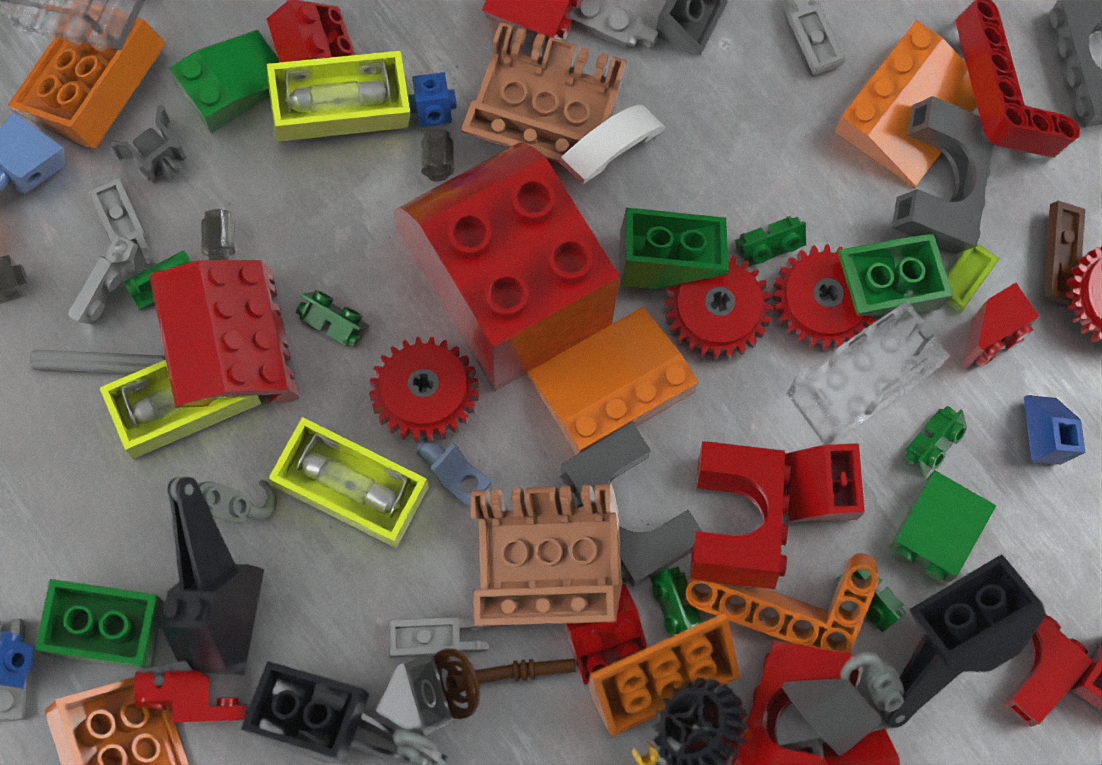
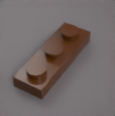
[1043,200,1085,306]

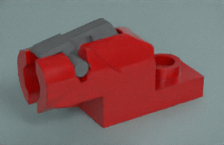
[135,661,246,723]

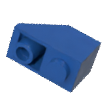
[1024,395,1086,465]

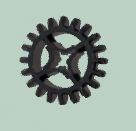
[652,677,750,765]

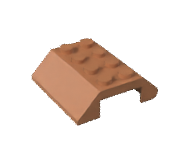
[461,22,627,163]
[470,484,622,626]

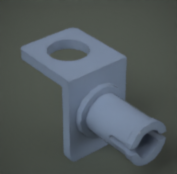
[416,437,492,507]

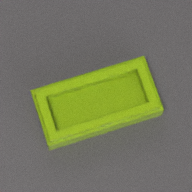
[946,243,1000,313]

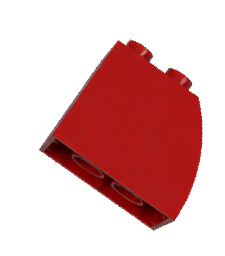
[394,143,620,392]

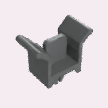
[109,105,187,183]

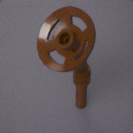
[434,648,576,719]

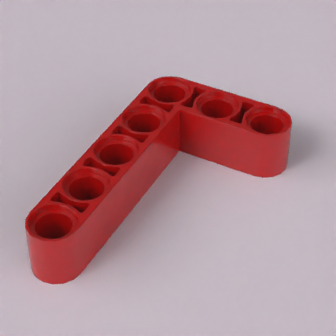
[956,0,1080,157]

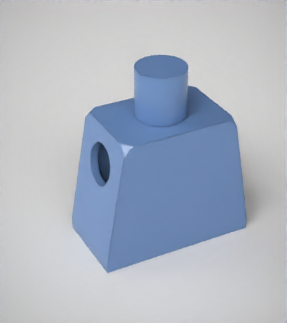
[0,112,66,194]

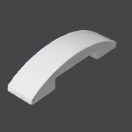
[559,105,665,185]

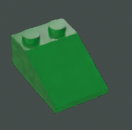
[169,30,280,134]
[620,207,729,289]
[838,233,953,315]

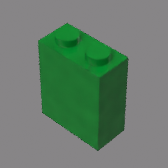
[888,470,996,582]

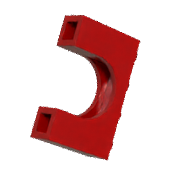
[482,0,582,42]
[690,441,791,590]
[982,564,1093,727]
[731,641,864,765]

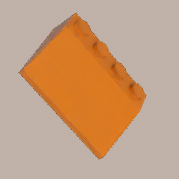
[8,1,166,150]
[834,20,977,188]
[527,307,699,455]
[589,613,741,738]
[44,677,189,765]

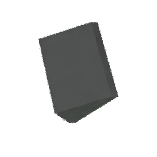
[656,0,728,55]
[376,653,453,736]
[782,679,881,757]

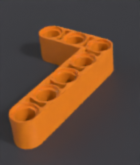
[685,553,878,653]

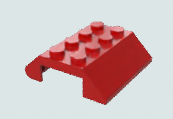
[150,260,299,408]

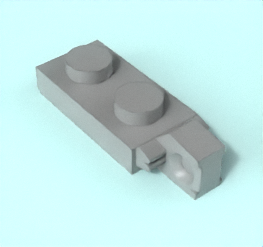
[569,0,659,51]
[786,0,845,75]
[68,235,139,324]

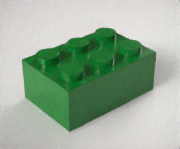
[35,579,164,670]

